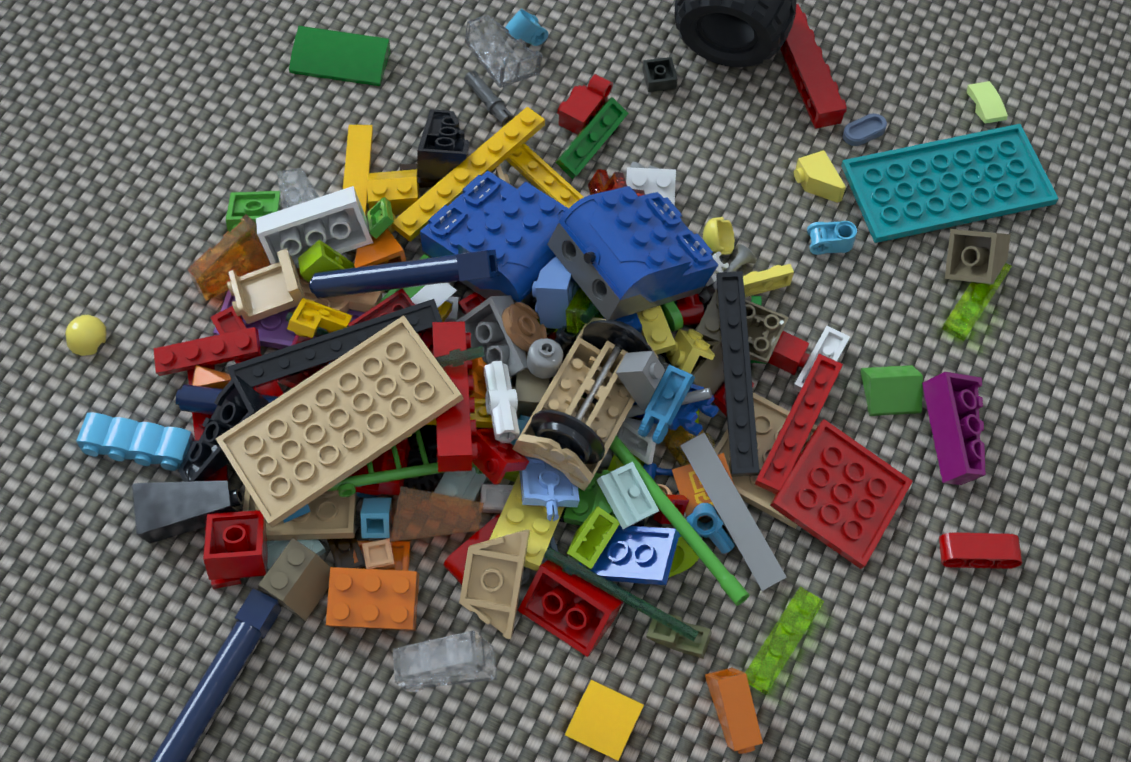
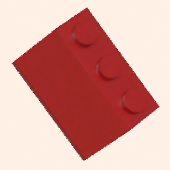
[517,556,624,657]

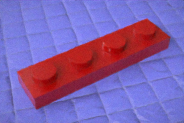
[153,327,261,376]

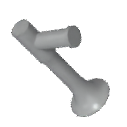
[698,244,757,304]

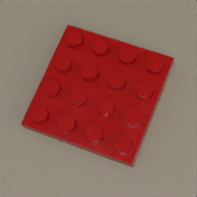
[770,419,913,569]

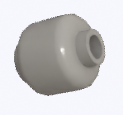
[527,338,563,379]

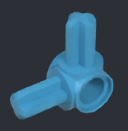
[679,503,735,554]

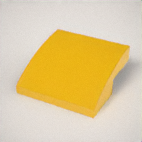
[565,680,644,761]

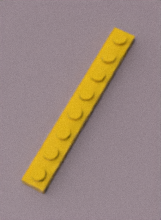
[392,107,545,242]

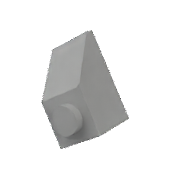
[616,351,665,410]

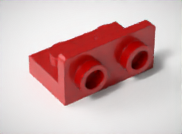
[471,428,529,485]

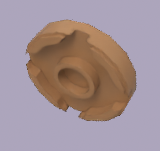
[502,302,547,352]

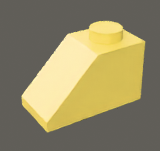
[794,150,846,203]

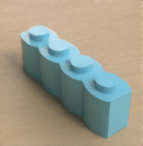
[76,413,195,471]

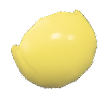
[703,217,735,255]
[65,315,106,356]

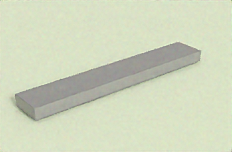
[680,433,787,591]

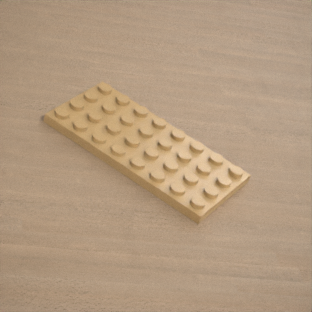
[216,315,464,527]

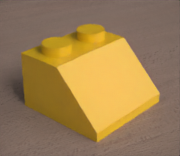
[367,169,420,215]

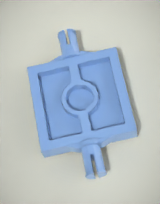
[519,456,580,521]

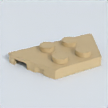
[459,529,530,639]

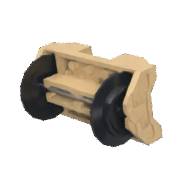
[512,317,658,491]

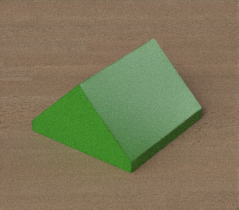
[861,365,923,416]

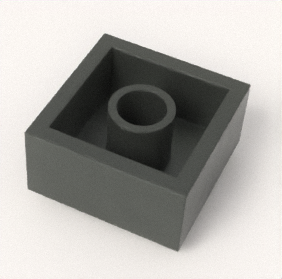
[642,57,678,92]

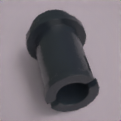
[554,326,576,355]

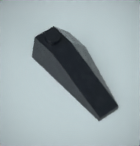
[417,109,469,180]
[178,375,269,482]

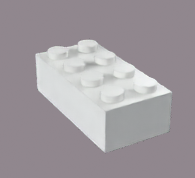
[256,186,373,268]

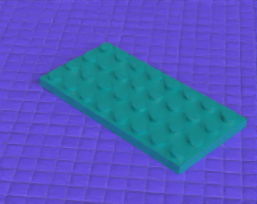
[841,124,1059,243]

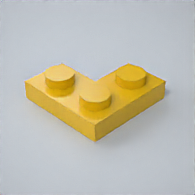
[287,298,353,338]

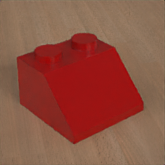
[203,510,268,580]

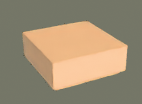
[362,538,395,570]

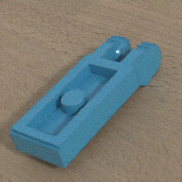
[638,365,695,444]

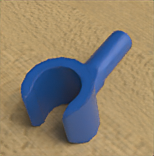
[643,462,674,480]

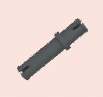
[464,70,514,127]

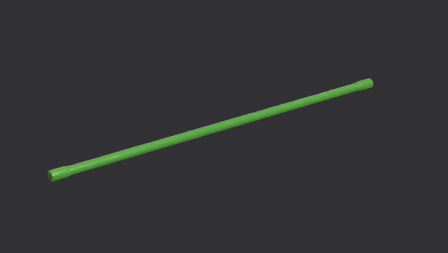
[552,376,750,606]

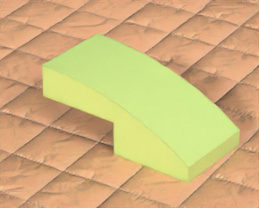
[967,81,1008,124]

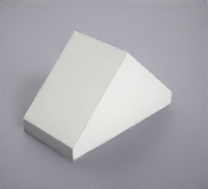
[617,418,657,465]

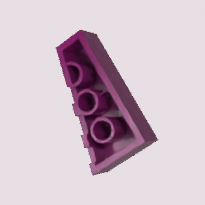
[922,372,986,485]

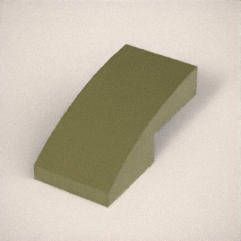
[646,611,712,659]

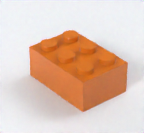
[326,567,420,631]

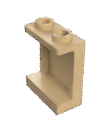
[227,249,305,324]

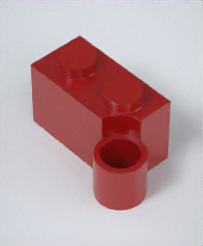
[557,74,613,135]

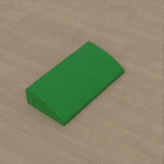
[289,26,391,86]

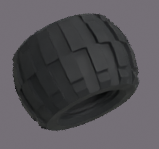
[675,0,797,67]

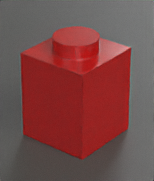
[768,331,810,375]

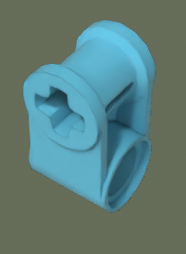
[505,9,549,46]
[807,221,857,255]

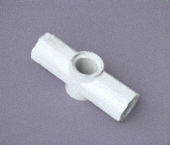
[484,361,520,443]

